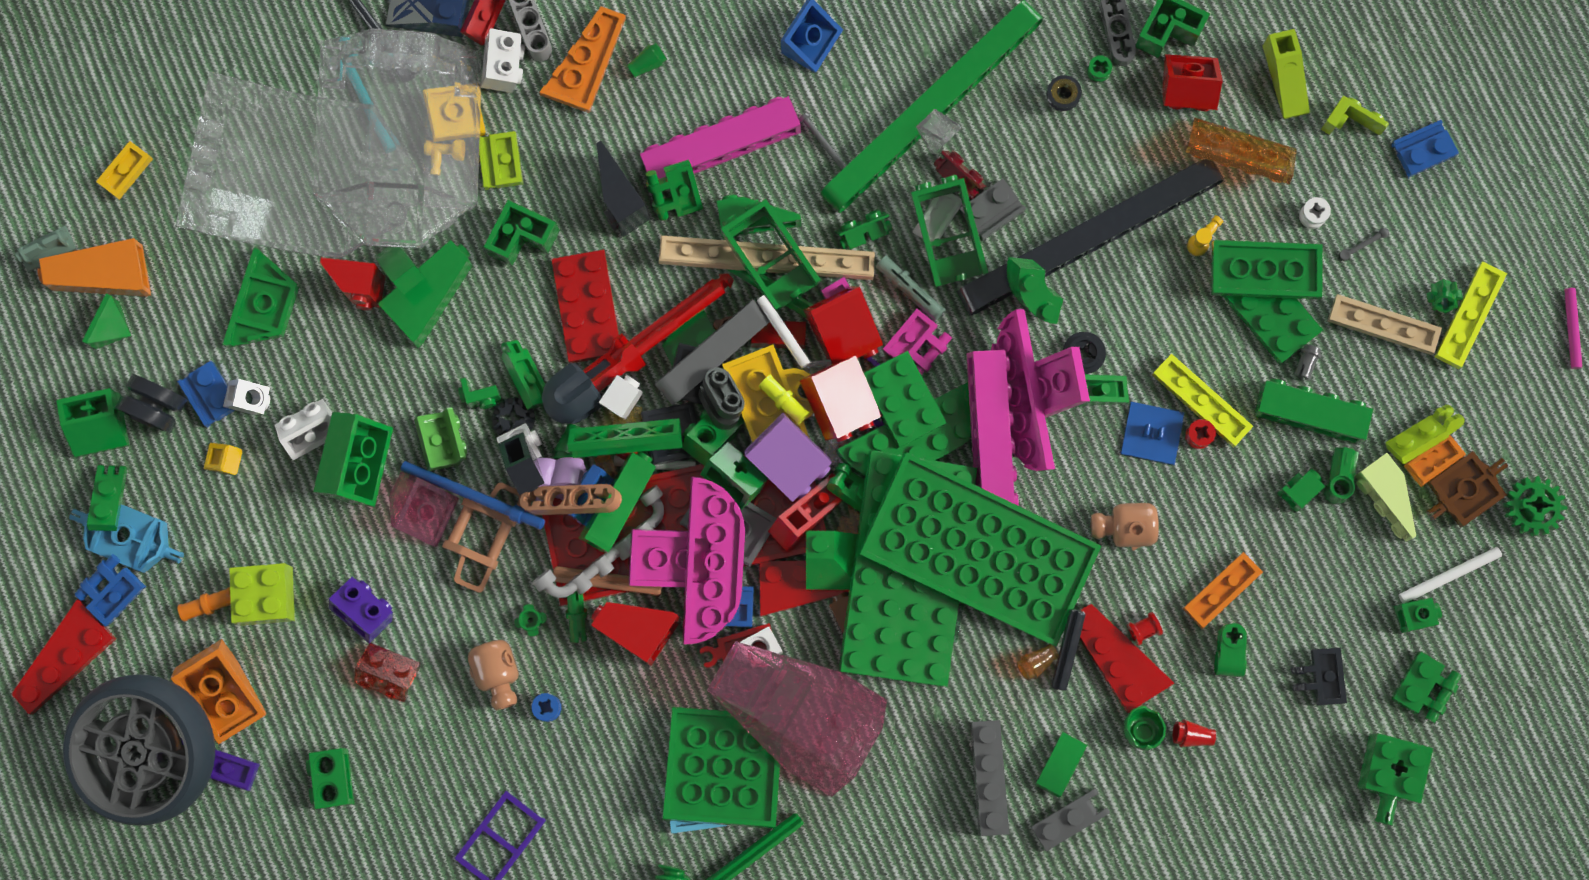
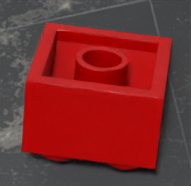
[1162,54,1223,111]
[320,257,386,311]

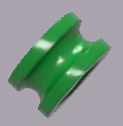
[1087,55,1112,82]

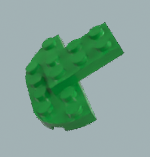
[836,351,972,476]

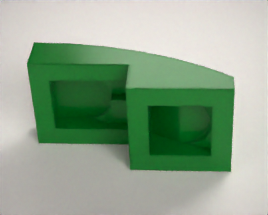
[1035,732,1087,798]

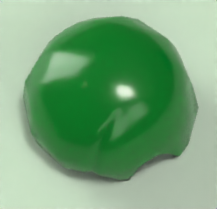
[1123,706,1166,751]

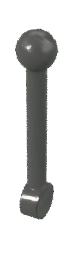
[1339,228,1389,261]

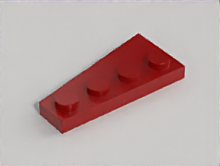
[759,560,849,617]
[12,599,116,715]
[1080,604,1175,713]

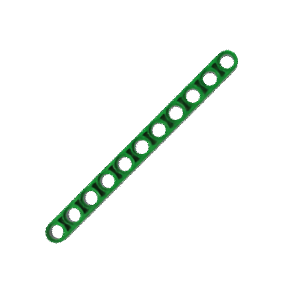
[820,0,1044,213]

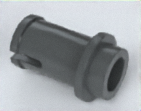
[1294,344,1322,381]

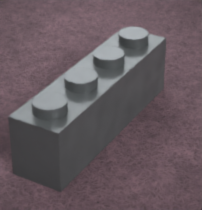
[970,720,1009,836]

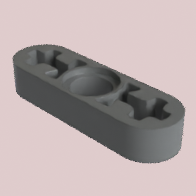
[1100,0,1136,66]

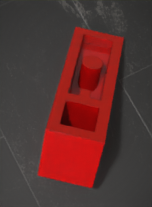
[768,473,843,551]

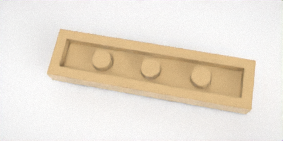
[1327,294,1442,355]

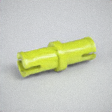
[759,375,810,425]

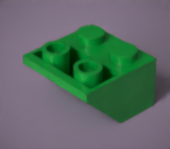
[56,388,129,458]

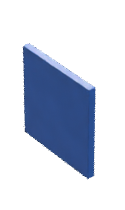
[1121,402,1184,465]

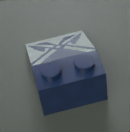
[386,0,470,37]

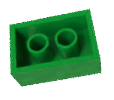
[313,412,393,507]

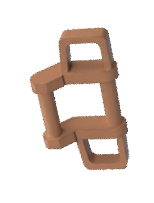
[442,483,522,593]

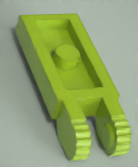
[1385,404,1465,464]

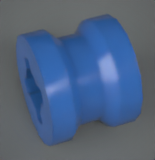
[532,693,562,722]

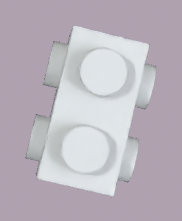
[481,29,525,93]
[275,399,332,460]

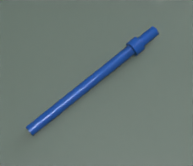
[401,461,545,530]

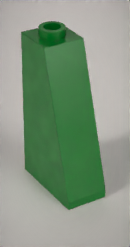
[378,240,473,348]
[578,451,656,553]

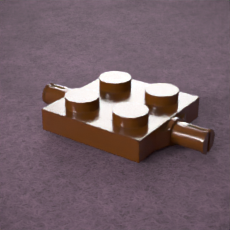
[1426,451,1508,528]

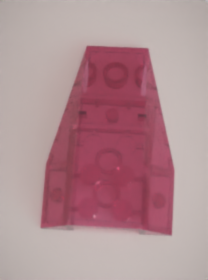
[707,641,887,797]

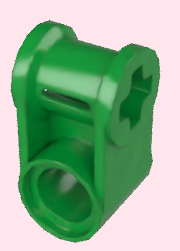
[1214,623,1247,678]

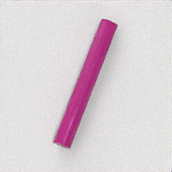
[1564,288,1582,369]

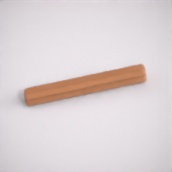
[553,566,662,595]

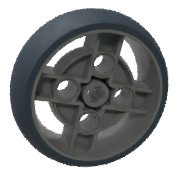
[63,674,215,826]

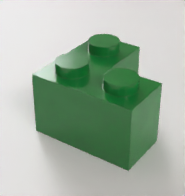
[1135,0,1210,58]
[484,200,560,266]

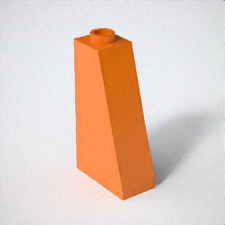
[37,238,151,297]

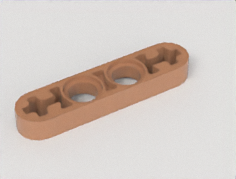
[520,484,622,515]

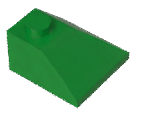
[806,531,857,590]

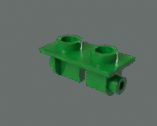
[835,210,893,250]

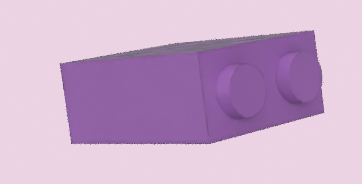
[744,413,832,502]

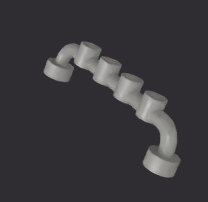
[532,485,664,598]

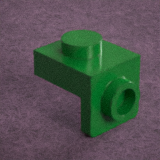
[458,377,502,409]

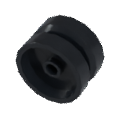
[115,373,187,434]

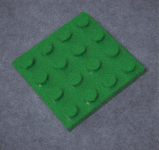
[663,707,784,829]

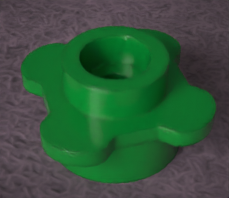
[514,604,547,637]

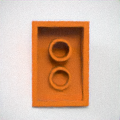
[171,639,267,744]

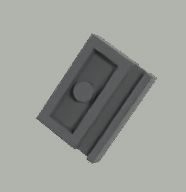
[960,179,1026,241]

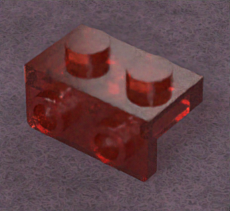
[354,643,420,702]

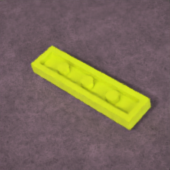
[1434,261,1507,369]
[1152,354,1253,448]

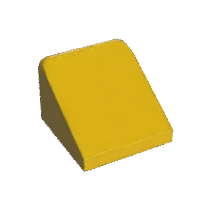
[204,443,242,475]

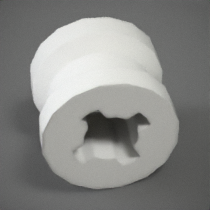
[1299,197,1331,229]

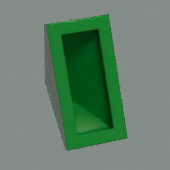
[82,293,131,349]

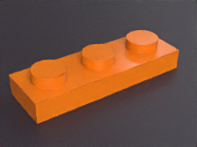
[1182,552,1263,629]

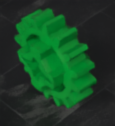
[1503,476,1567,537]

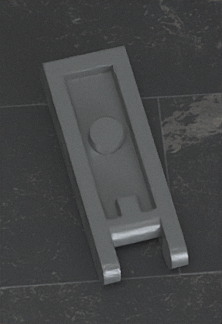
[1031,788,1110,851]

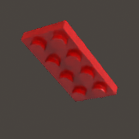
[552,249,619,363]

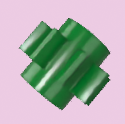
[1427,279,1463,313]

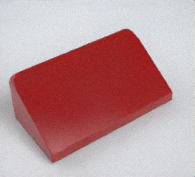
[751,321,806,349]

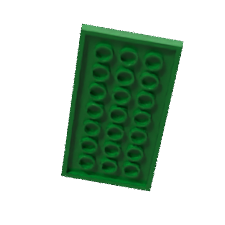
[838,451,977,687]
[858,452,1102,647]

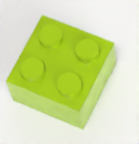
[229,563,295,626]

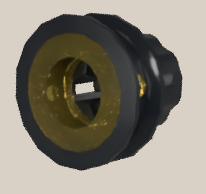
[1046,75,1082,112]

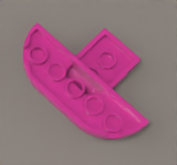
[991,309,1090,471]
[628,477,745,644]

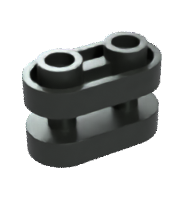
[698,367,745,430]

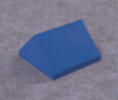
[781,0,843,72]

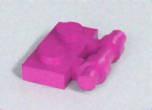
[883,309,952,375]

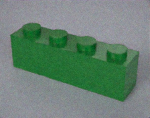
[1254,379,1374,445]

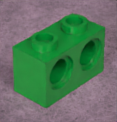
[682,410,744,466]
[306,748,354,809]

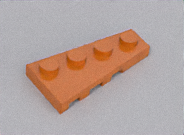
[539,6,626,113]

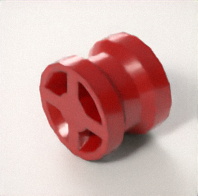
[1185,419,1216,449]

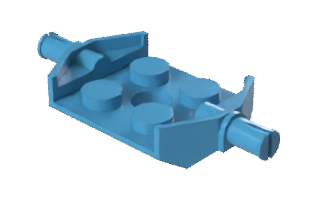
[69,504,184,573]

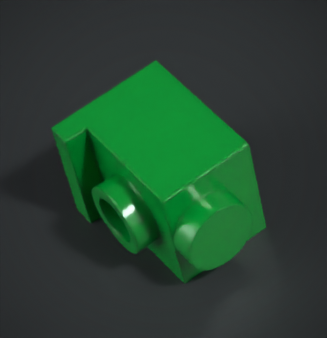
[1277,469,1325,512]
[1394,598,1442,633]

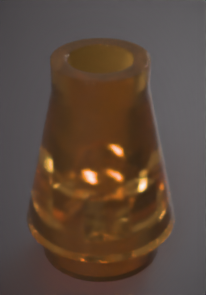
[1016,644,1058,681]

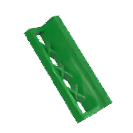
[567,419,683,458]

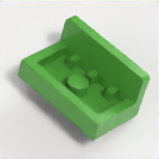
[414,407,467,471]

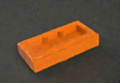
[1404,435,1466,487]

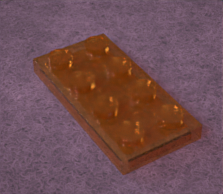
[1186,117,1297,184]

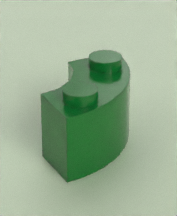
[1007,257,1063,324]

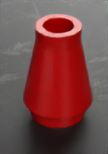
[1172,719,1216,747]

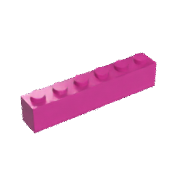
[640,96,801,178]
[966,350,1019,506]

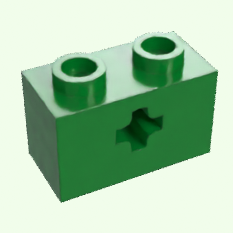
[700,442,769,510]

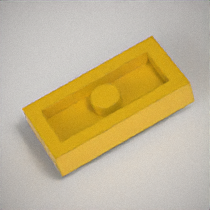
[96,141,153,200]

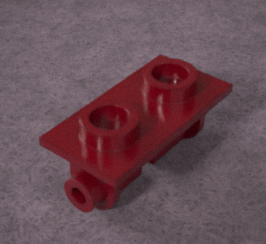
[933,150,987,200]

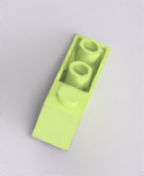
[1355,453,1416,542]

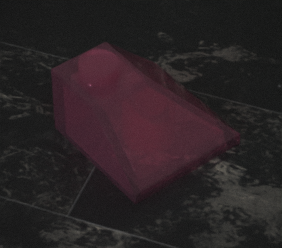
[389,472,459,547]

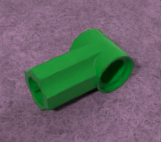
[1324,447,1359,505]

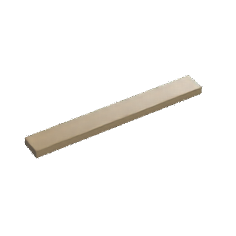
[659,236,875,280]

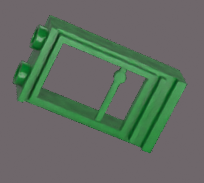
[911,175,988,287]
[720,199,821,312]

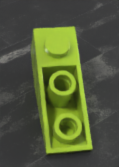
[1263,29,1310,120]

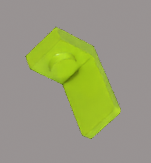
[1321,95,1389,135]

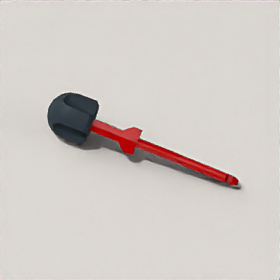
[542,273,734,424]

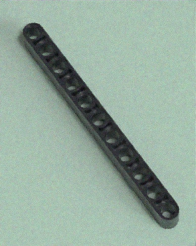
[957,157,1224,316]

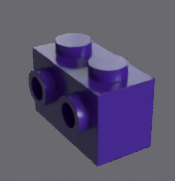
[329,576,393,644]

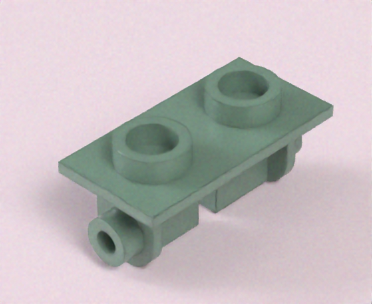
[15,225,77,273]

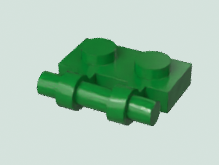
[646,159,703,221]
[1391,651,1462,724]

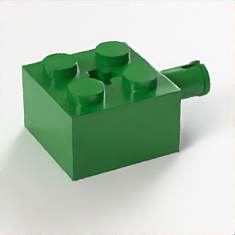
[1357,733,1433,826]

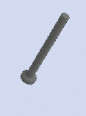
[799,112,846,170]

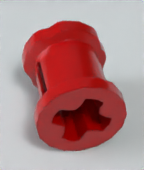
[1127,612,1163,646]

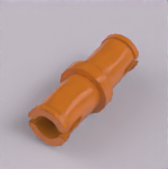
[178,587,231,622]

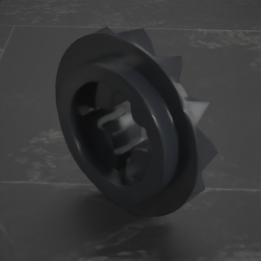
[1063,332,1106,374]
[491,397,535,436]

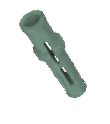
[876,255,946,322]

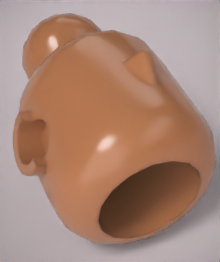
[1091,503,1159,550]
[468,640,519,711]

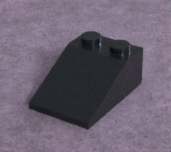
[596,140,650,237]

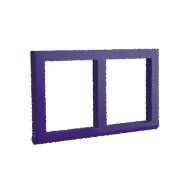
[454,791,546,880]

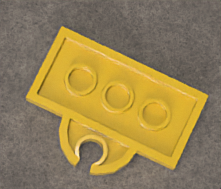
[722,345,814,442]

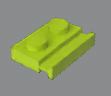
[477,131,524,190]

